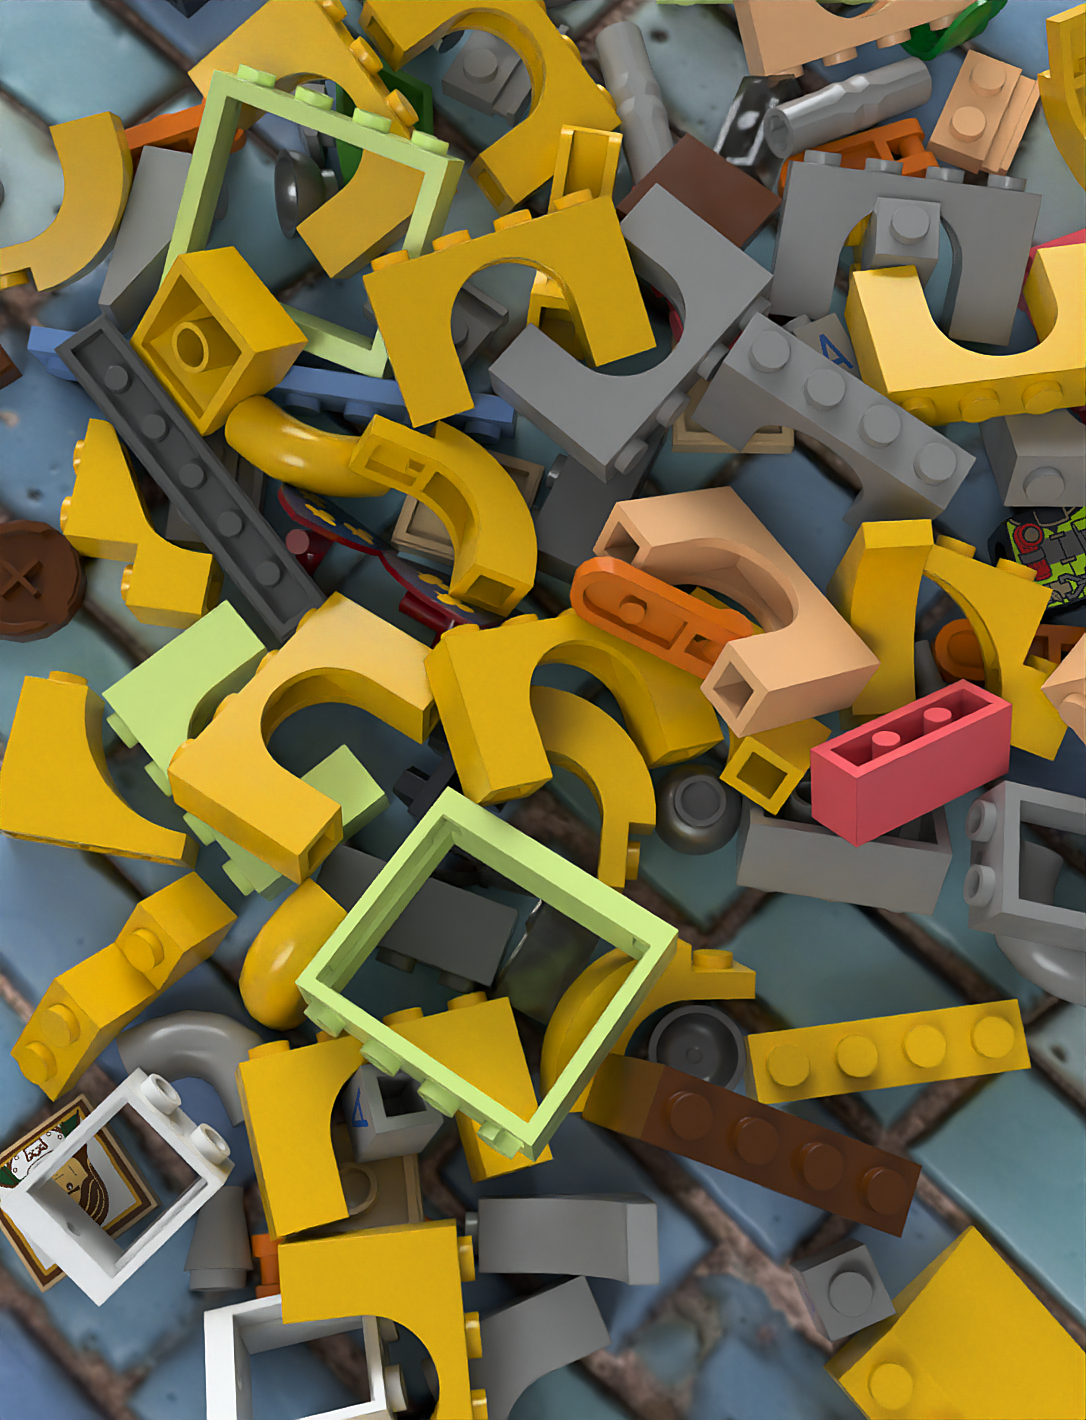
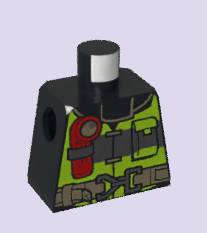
[987,506,1086,624]

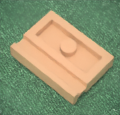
[925,49,1040,176]

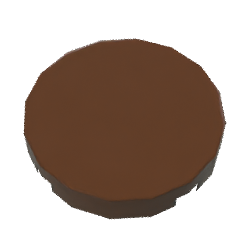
[0,519,87,643]

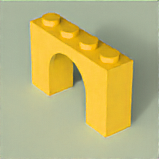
[188,0,458,279]
[358,0,622,217]
[362,189,657,428]
[844,243,1086,426]
[167,591,440,885]
[423,608,724,807]
[234,992,553,1242]
[278,1218,488,1420]

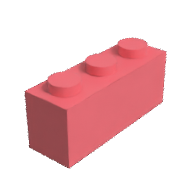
[810,679,1012,847]

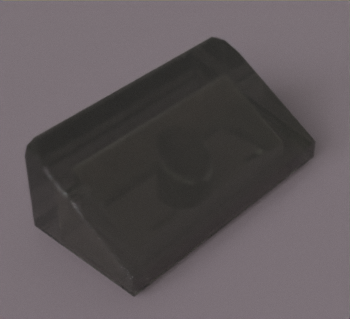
[713,74,804,191]

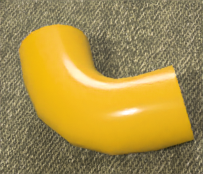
[224,395,391,498]
[239,877,348,1031]

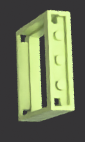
[159,63,465,379]
[295,786,679,1162]

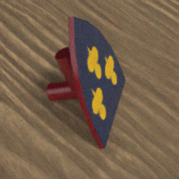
[277,482,399,577]
[378,552,525,649]

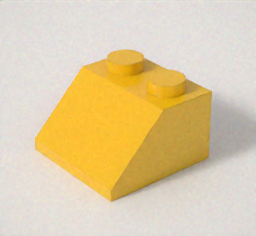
[129,246,309,437]

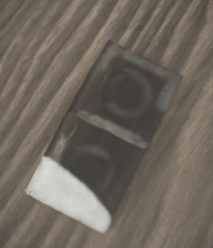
[492,899,600,1026]

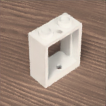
[0,1067,235,1307]
[204,1294,408,1420]

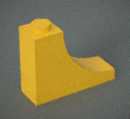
[826,519,934,731]
[0,671,200,870]

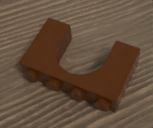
[581,1052,922,1238]

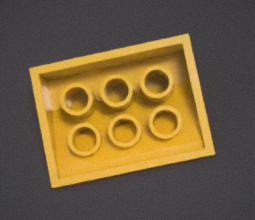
[823,1225,1086,1420]

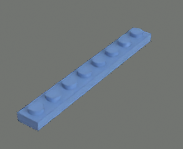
[27,326,518,444]

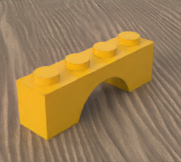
[743,999,1031,1104]

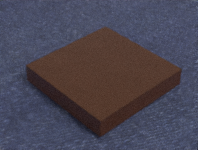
[615,133,783,251]

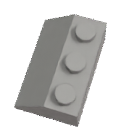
[736,767,953,916]

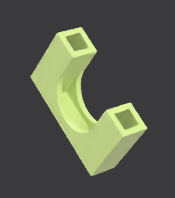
[102,599,391,902]

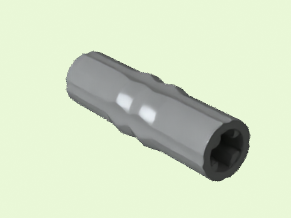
[595,22,674,187]
[763,57,932,158]

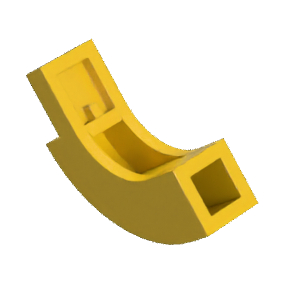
[1037,3,1086,191]
[0,111,134,292]
[348,414,537,617]
[530,685,656,894]
[539,938,756,1112]

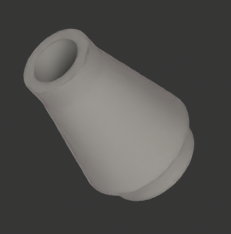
[184,1186,254,1291]

